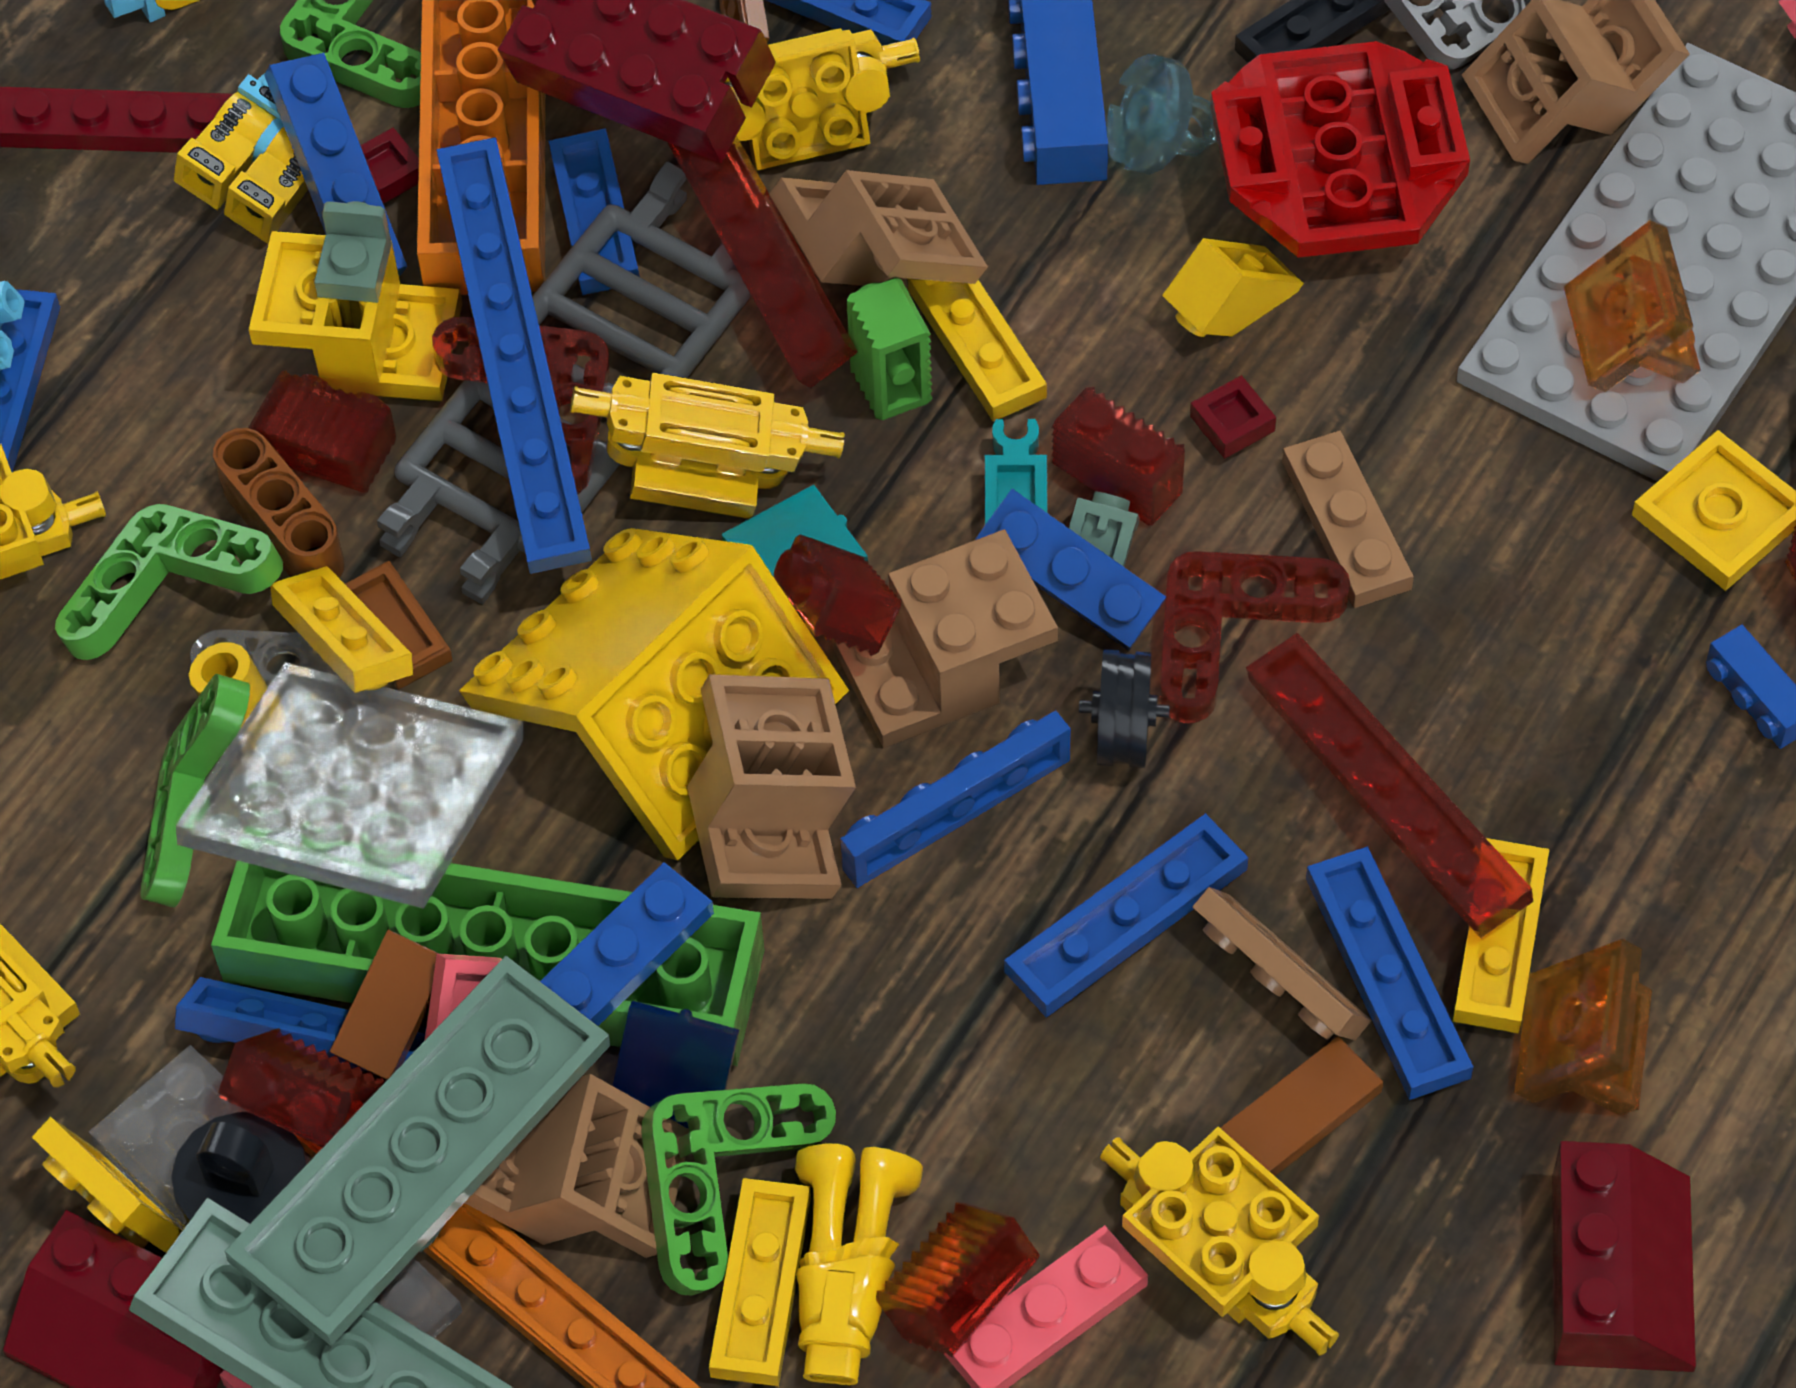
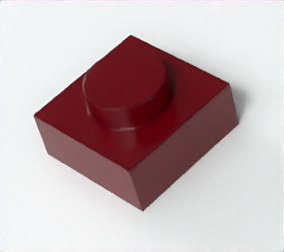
[360,127,419,204]
[1190,375,1276,459]

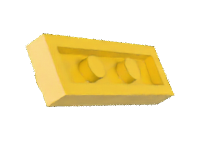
[908,278,1047,422]
[270,566,413,693]
[1453,838,1549,1034]
[709,1178,811,1387]

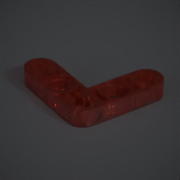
[432,317,609,494]
[1160,551,1350,723]

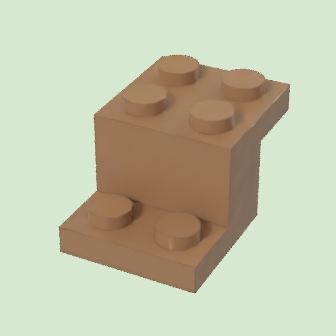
[1462,0,1690,164]
[769,170,988,289]
[832,529,1058,748]
[687,674,856,899]
[465,1074,689,1258]

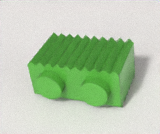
[847,278,933,420]

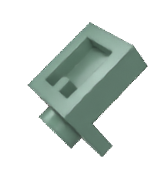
[314,201,392,303]
[1069,491,1140,567]

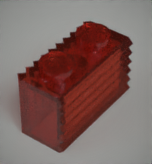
[248,370,397,493]
[1051,387,1185,526]
[774,534,901,656]
[218,1028,385,1148]
[876,1202,1040,1358]

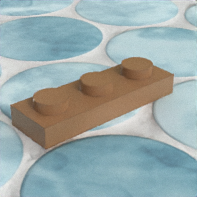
[1282,430,1414,608]
[1193,887,1372,1041]

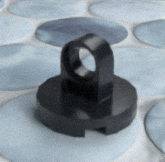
[171,1111,307,1224]

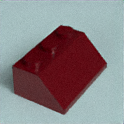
[1552,1141,1696,1372]
[3,1210,224,1388]

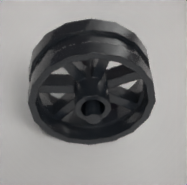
[1079,650,1170,768]

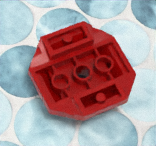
[1210,41,1470,258]

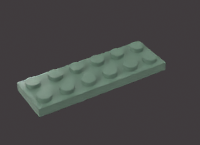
[224,956,610,1346]
[129,1198,513,1388]

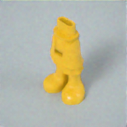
[795,1144,923,1385]

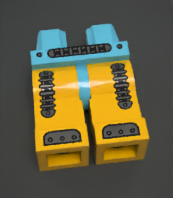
[173,73,308,244]

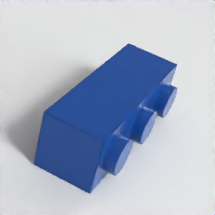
[1705,624,1796,749]

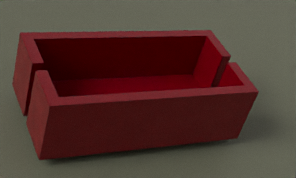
[498,0,776,163]

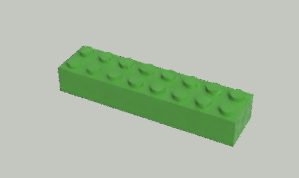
[211,831,765,1066]

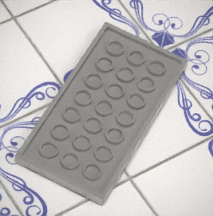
[1456,43,1796,482]

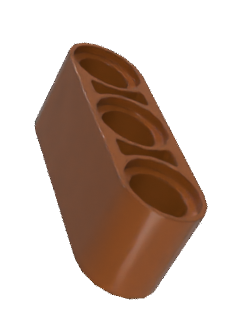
[213,428,345,579]

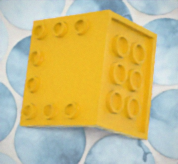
[459,528,849,860]

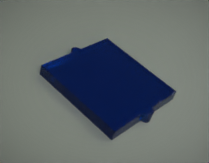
[613,1000,740,1128]

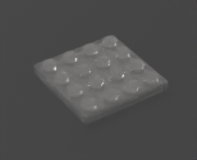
[176,662,523,909]

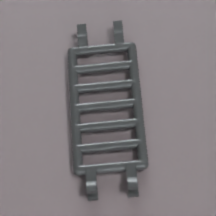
[377,162,767,605]

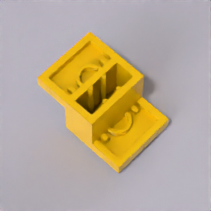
[249,231,462,401]

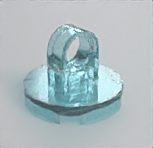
[1107,53,1217,175]

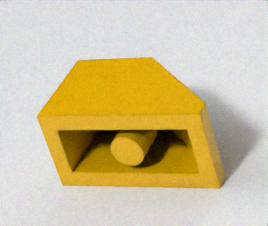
[1162,238,1304,337]

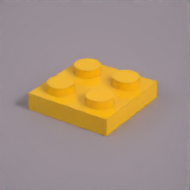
[1632,430,1796,591]
[32,1117,183,1253]

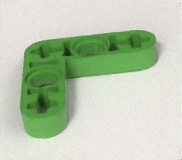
[280,0,421,108]
[55,504,283,660]
[141,674,250,908]
[641,1084,836,1296]

